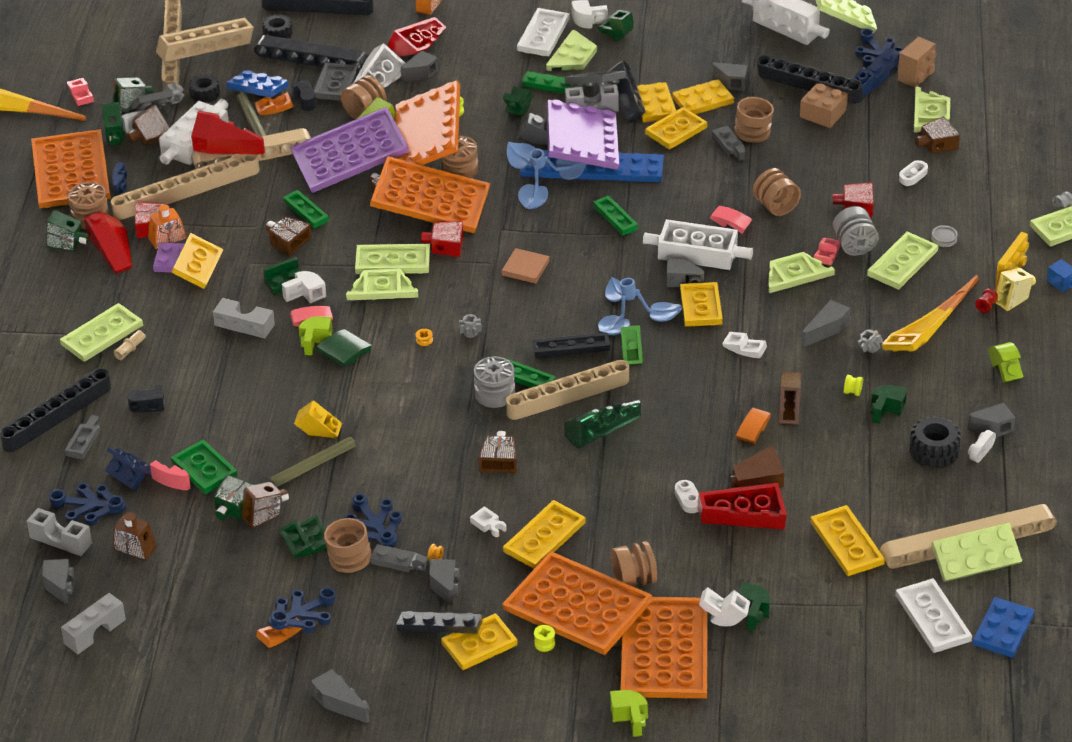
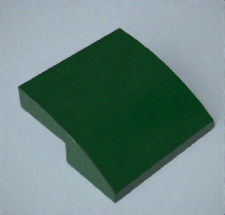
[316,329,372,366]
[279,514,327,558]

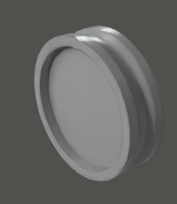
[931,225,958,247]

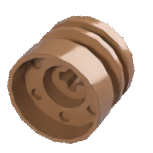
[340,75,387,120]
[734,97,774,143]
[441,136,478,179]
[753,168,801,216]
[68,182,109,229]
[324,518,371,573]
[611,541,657,587]

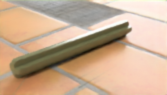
[237,92,266,137]
[270,437,355,488]

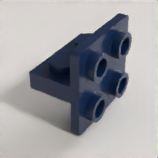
[105,447,152,490]

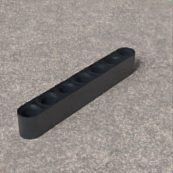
[262,0,374,15]
[254,35,368,73]
[756,55,864,104]
[0,368,111,452]

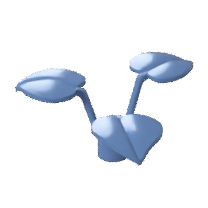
[507,142,587,209]
[598,277,682,335]

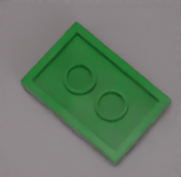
[171,440,238,494]

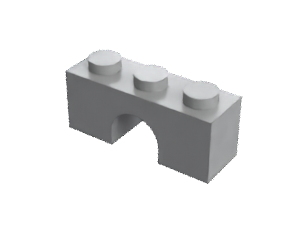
[565,84,619,112]
[213,298,275,338]
[27,508,92,556]
[61,593,126,654]

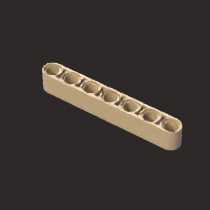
[191,128,311,169]
[506,360,629,420]

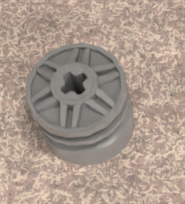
[833,206,878,256]
[474,356,515,408]

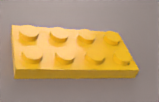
[503,500,586,569]
[810,505,885,576]

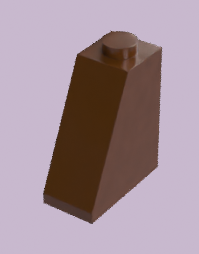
[779,372,802,425]
[730,446,784,488]

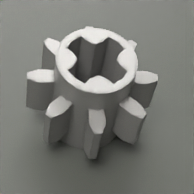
[164,82,184,105]
[459,314,482,338]
[858,330,883,353]

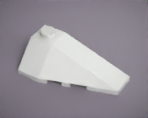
[353,43,405,88]

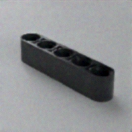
[609,60,646,123]

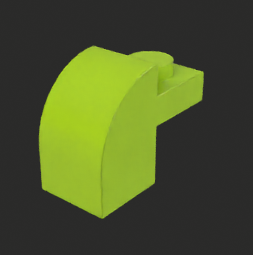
[299,316,333,355]
[988,342,1023,383]
[610,690,648,737]

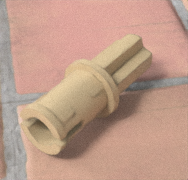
[114,330,146,360]

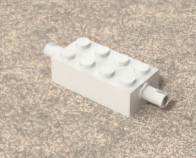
[742,0,829,45]
[159,99,229,165]
[643,220,753,270]

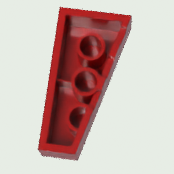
[697,483,787,529]

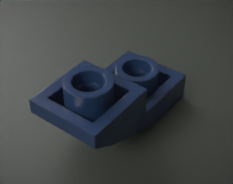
[112,162,127,196]

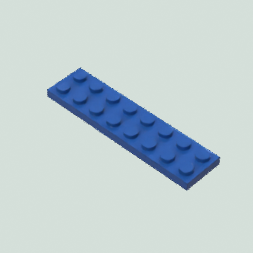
[520,150,664,182]

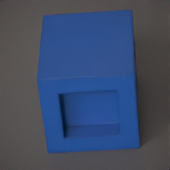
[1047,259,1072,292]

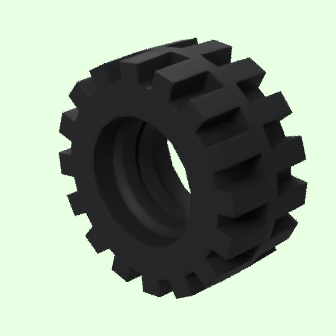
[262,14,293,39]
[189,74,220,103]

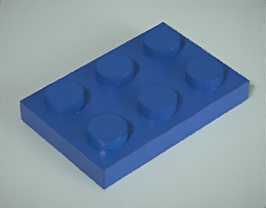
[227,70,288,98]
[973,597,1035,658]

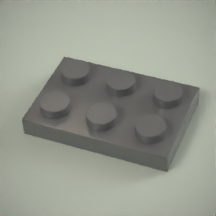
[314,62,359,101]
[564,71,626,87]
[129,90,173,113]

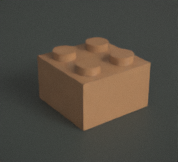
[898,37,936,88]
[800,83,848,128]

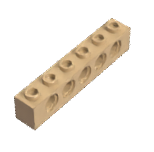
[156,18,254,62]

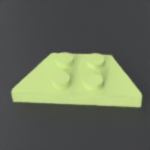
[546,30,597,71]
[914,87,950,133]
[769,252,835,293]
[346,268,418,300]

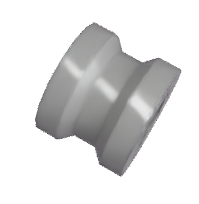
[1052,191,1072,211]

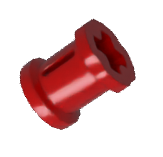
[975,289,998,313]

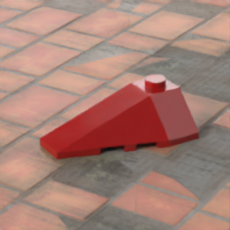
[387,17,446,57]
[191,110,265,154]
[84,211,132,274]

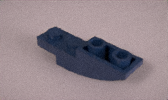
[852,47,899,96]

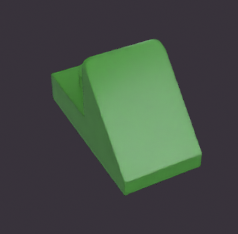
[620,325,643,364]

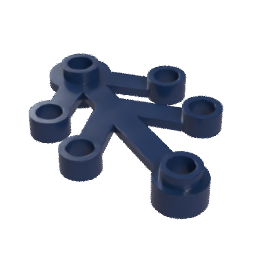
[855,29,903,71]
[49,482,126,526]
[344,494,402,547]
[269,588,336,633]

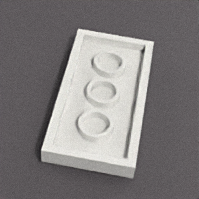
[517,8,569,56]
[895,578,972,653]

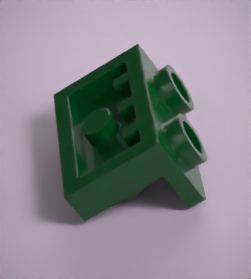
[263,257,302,295]

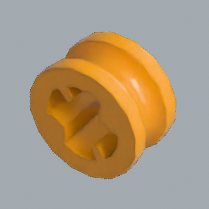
[415,329,433,346]
[427,544,444,562]

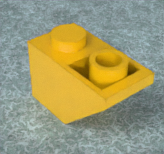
[294,400,342,438]

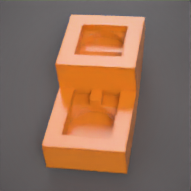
[255,92,294,115]
[736,408,771,445]
[256,618,302,648]

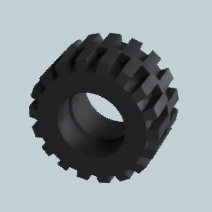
[910,416,961,468]

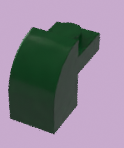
[598,10,634,41]
[503,86,533,116]
[870,385,908,424]
[739,582,770,631]

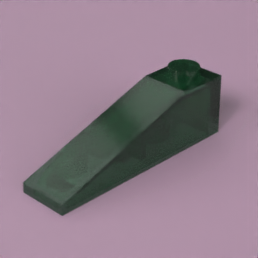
[564,400,641,449]

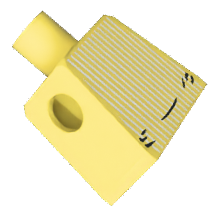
[996,268,1036,311]

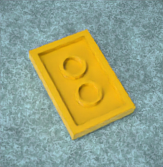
[672,79,734,114]
[637,82,676,123]
[645,107,707,150]
[995,232,1029,292]
[171,233,223,289]
[680,282,723,326]
[441,613,517,670]

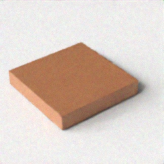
[502,248,550,283]

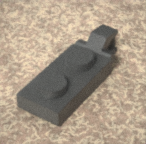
[712,126,745,161]
[65,415,100,460]
[370,544,428,572]

